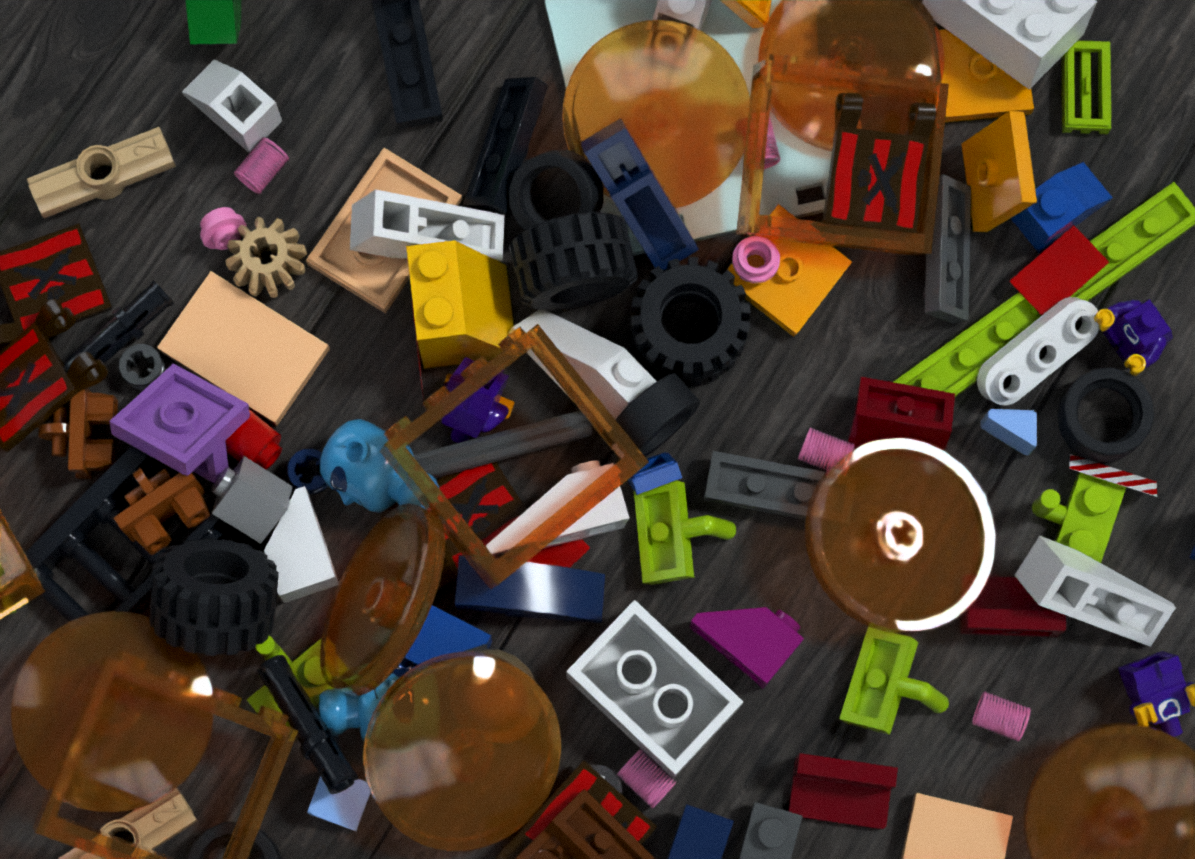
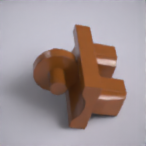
[38,388,118,479]
[114,468,210,555]

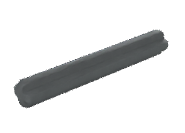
[412,410,593,478]

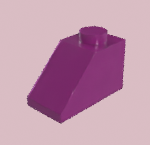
[689,607,804,689]

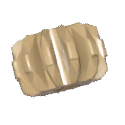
[226,217,307,298]

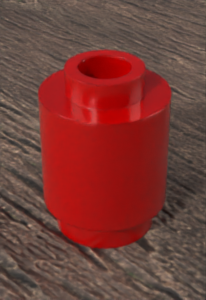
[225,410,282,470]

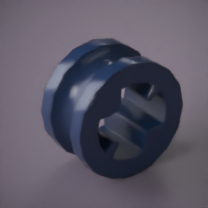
[288,448,328,495]

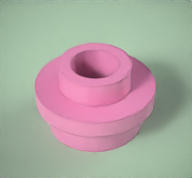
[200,207,247,250]
[732,236,780,284]

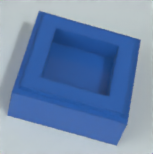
[624,452,682,495]

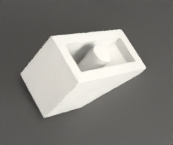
[264,486,340,603]

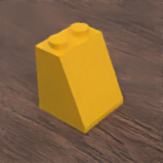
[406,240,518,369]

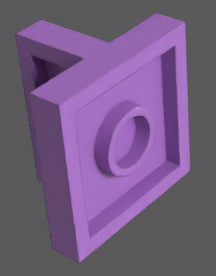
[109,363,250,483]

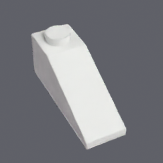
[350,189,504,262]
[508,309,657,435]
[483,460,629,559]
[1015,536,1176,647]

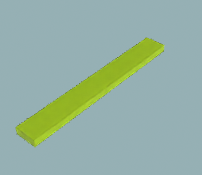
[893,182,1195,397]

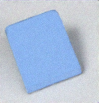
[981,409,1037,455]
[307,776,373,832]

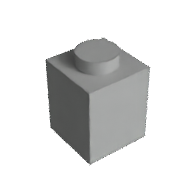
[211,456,293,544]

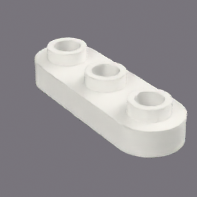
[977,297,1099,405]

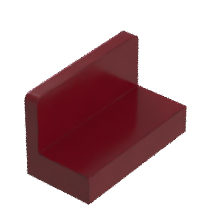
[847,377,955,464]
[960,576,1066,637]
[788,753,898,829]

